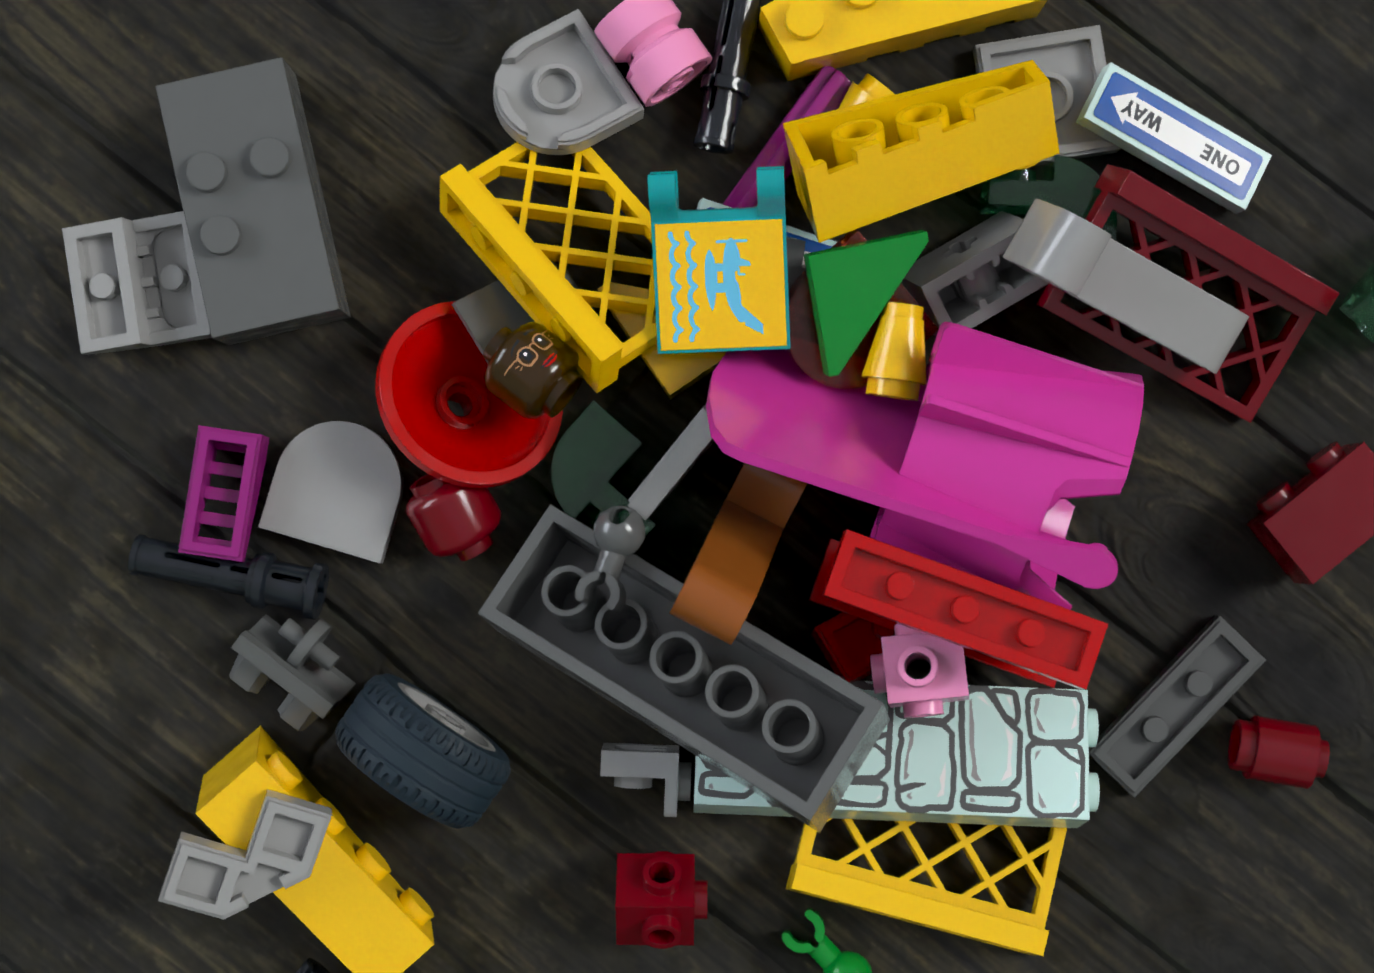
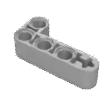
[1003,198,1249,374]

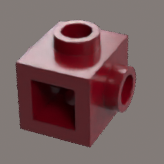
[615,851,707,949]

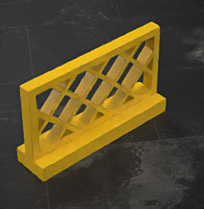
[440,142,657,393]
[786,818,1067,956]

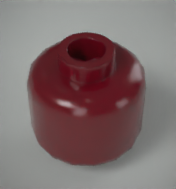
[406,474,501,562]

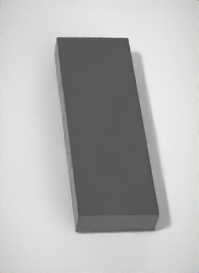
[1089,615,1266,798]

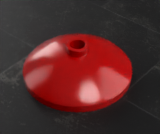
[375,301,563,488]

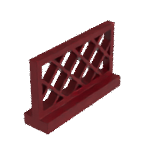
[1037,164,1339,423]

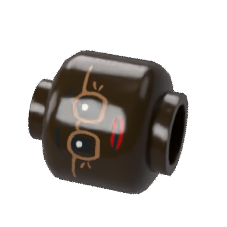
[483,322,583,419]

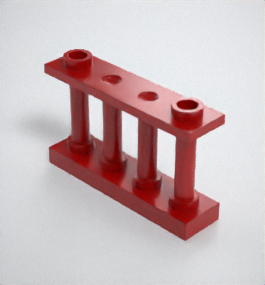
[809,529,1108,689]

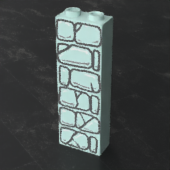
[693,681,1100,828]

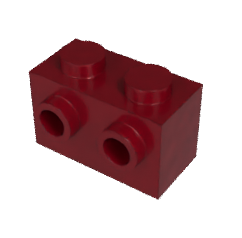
[1247,441,1374,584]

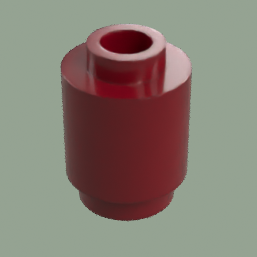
[1228,715,1330,789]

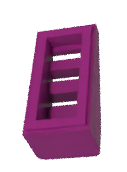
[178,425,269,562]

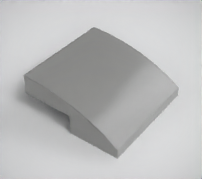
[62,211,212,355]

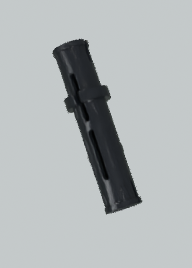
[694,0,762,155]

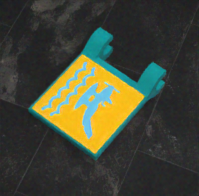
[648,166,790,354]

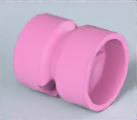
[594,0,712,107]

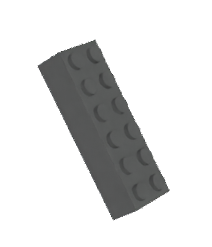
[478,504,890,833]

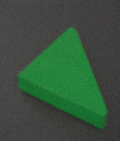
[803,230,929,377]

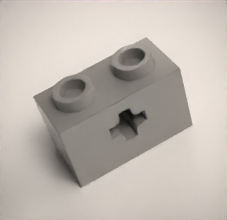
[900,211,1048,336]

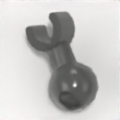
[575,506,645,613]

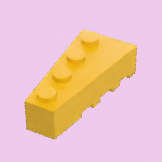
[758,0,1048,81]
[783,60,1060,243]
[195,725,434,973]

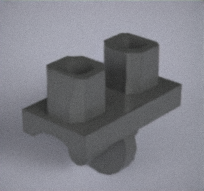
[229,614,356,731]

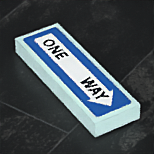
[1076,62,1272,214]

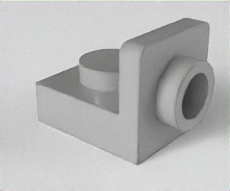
[600,743,692,817]

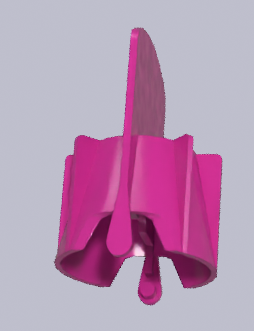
[706,321,1144,610]

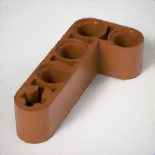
[669,463,807,645]

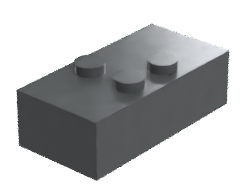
[155,57,351,345]

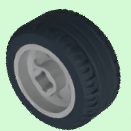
[335,673,511,829]

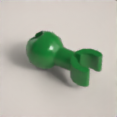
[782,908,872,973]

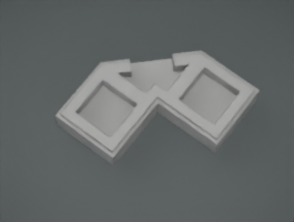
[158,789,332,920]

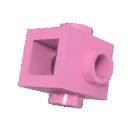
[870,624,969,718]

